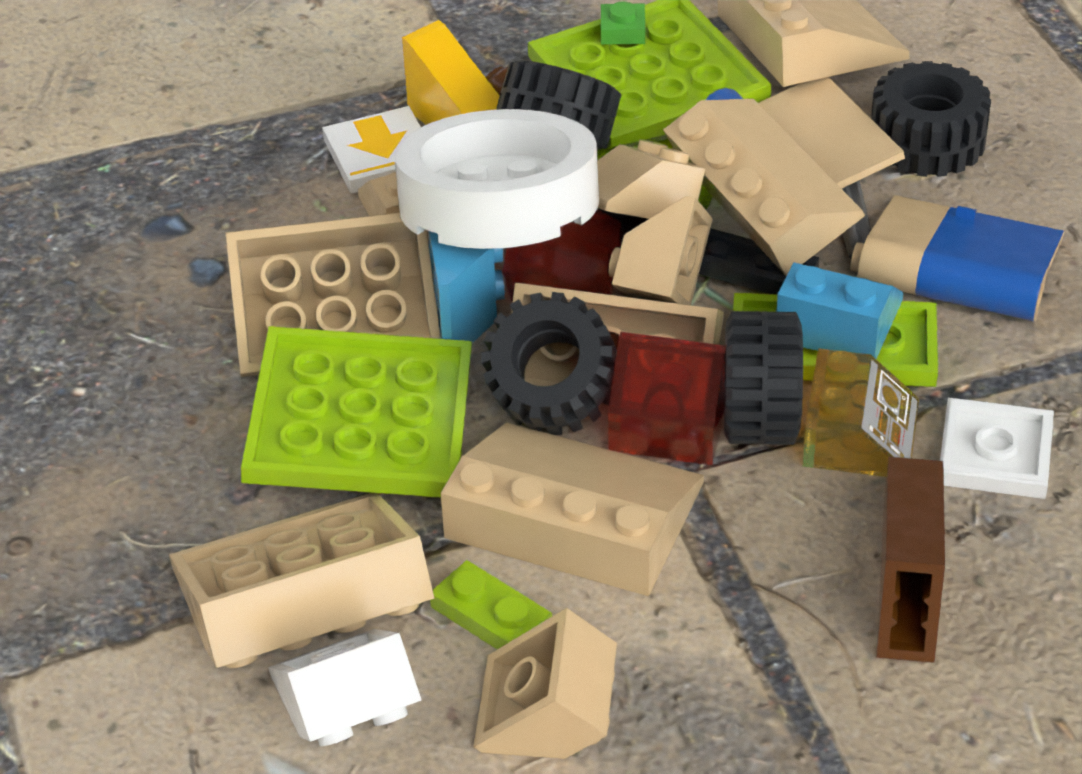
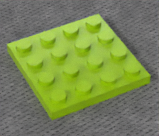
[528,0,771,151]
[241,326,472,498]

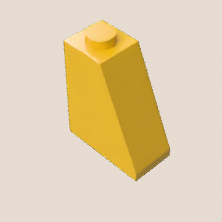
[402,20,500,125]

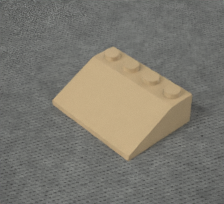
[717,0,909,87]
[226,213,441,377]
[441,422,704,596]
[169,493,434,668]

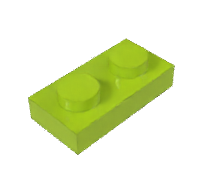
[430,560,552,649]

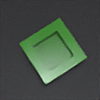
[601,1,645,44]

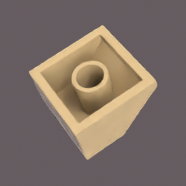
[597,139,705,219]
[609,196,713,305]
[473,608,617,759]

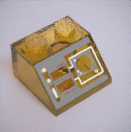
[802,348,919,477]

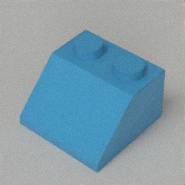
[428,231,505,343]
[777,262,903,364]

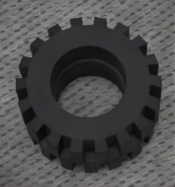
[496,60,622,152]
[871,61,991,177]
[481,292,621,435]
[724,311,803,445]

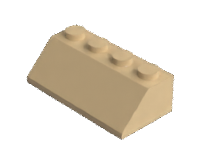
[663,99,865,276]
[511,283,724,412]

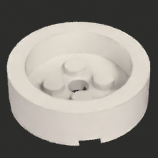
[394,109,599,249]

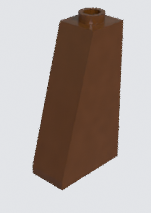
[876,457,945,663]

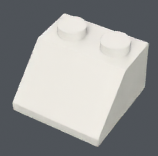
[268,629,421,746]

